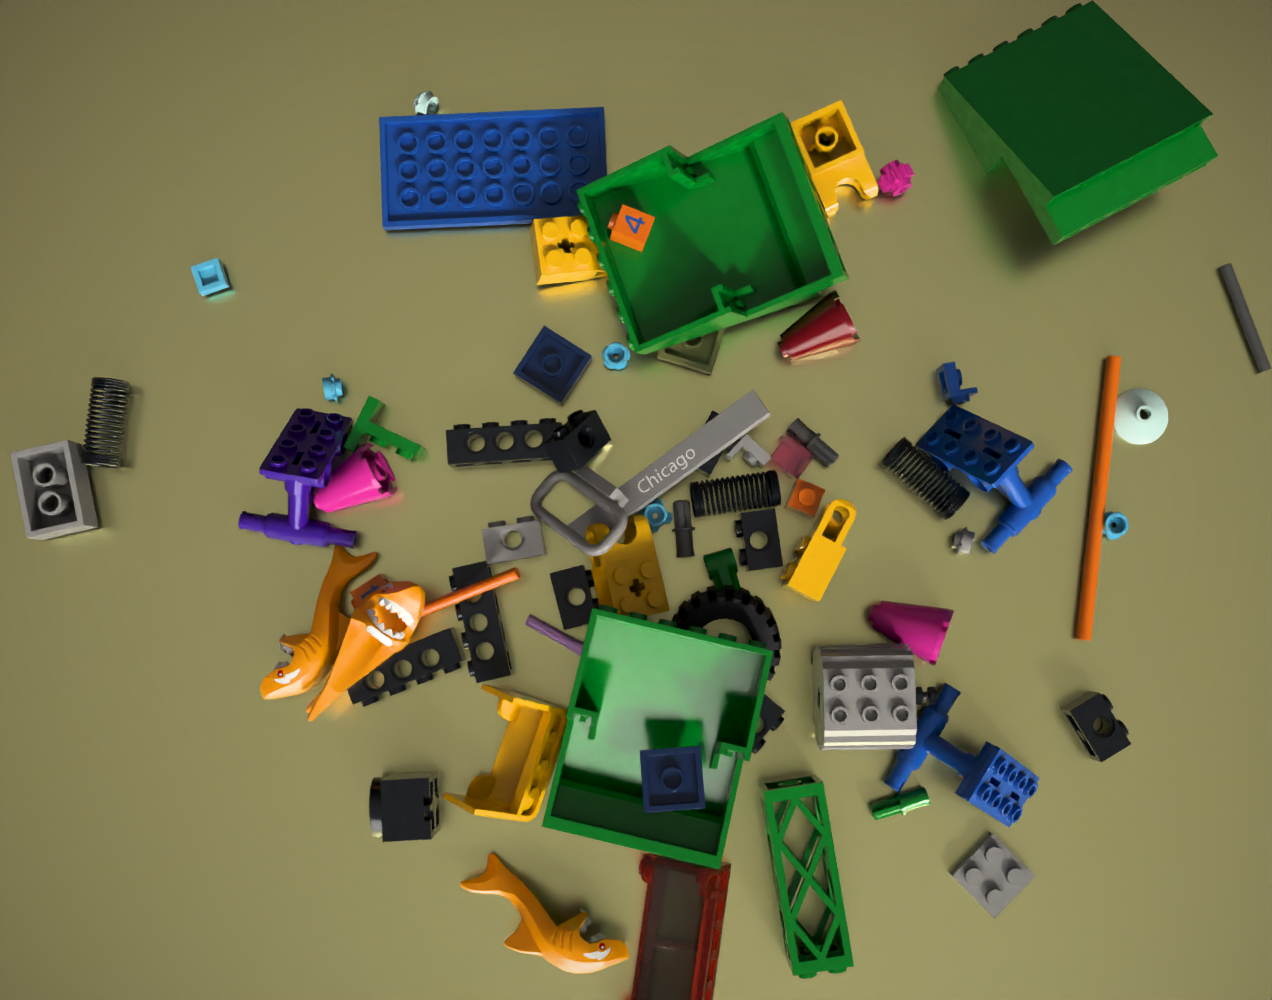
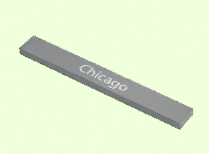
[567,390,771,539]

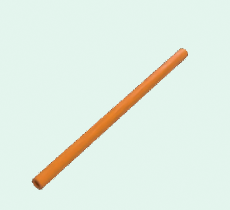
[1076,356,1121,641]

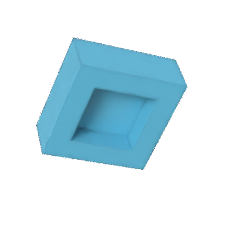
[191,258,230,296]

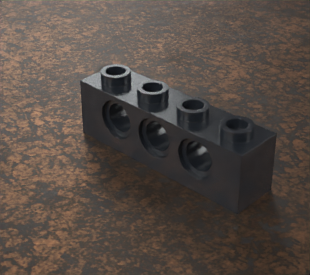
[446,418,562,468]
[449,561,514,683]
[347,627,466,707]

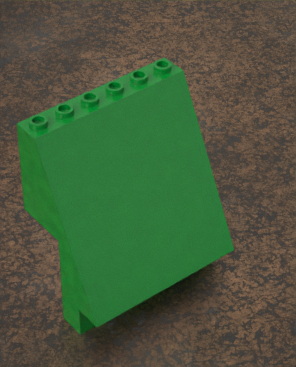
[938,0,1218,245]
[576,112,849,355]
[542,605,773,869]

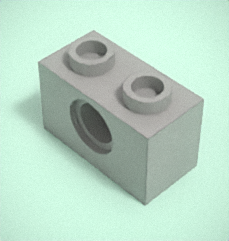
[481,516,547,565]

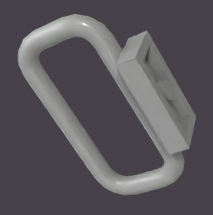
[530,465,629,556]

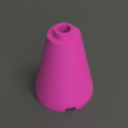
[312,443,397,513]
[868,601,954,666]

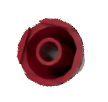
[777,290,861,360]

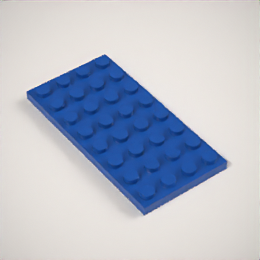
[379,107,607,230]

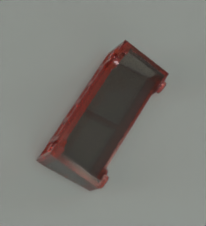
[631,853,731,1000]

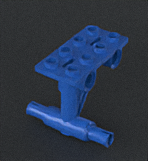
[916,405,1072,554]
[884,683,1039,827]

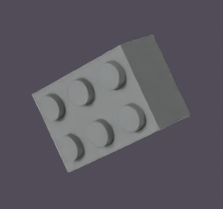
[10,440,98,540]

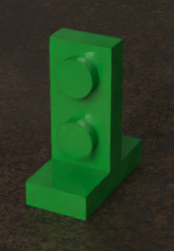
[344,396,425,460]

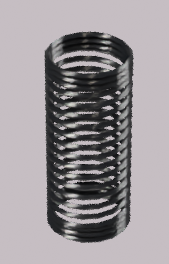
[81,377,130,468]
[881,437,970,520]
[690,470,781,518]

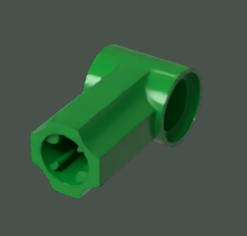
[703,547,741,590]

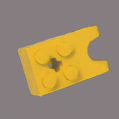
[791,100,878,218]
[529,215,608,285]
[780,499,856,602]
[585,515,670,616]

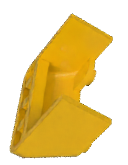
[443,684,568,822]

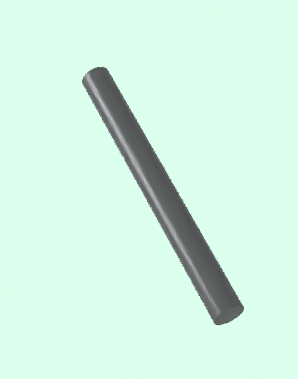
[1219,263,1271,373]

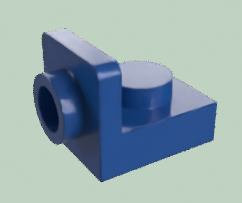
[937,362,978,405]

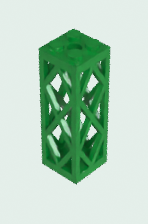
[758,775,854,979]

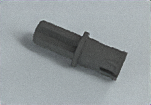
[786,418,839,466]
[672,500,695,558]

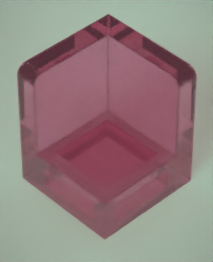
[770,435,815,479]

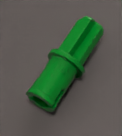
[870,786,930,820]

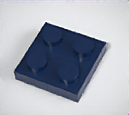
[513,326,592,405]
[639,745,705,813]

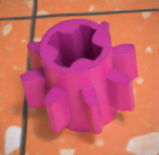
[877,160,915,196]

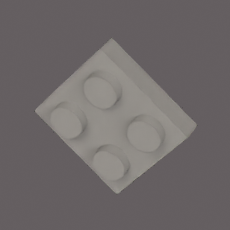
[950,832,1035,919]

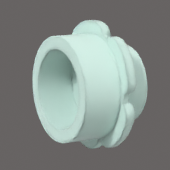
[413,91,439,115]

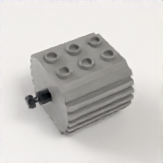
[812,643,937,750]

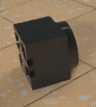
[369,771,440,842]

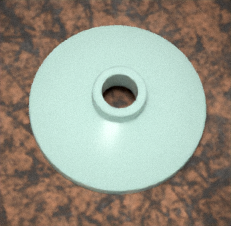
[1114,388,1168,445]

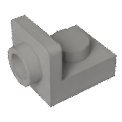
[725,434,772,469]

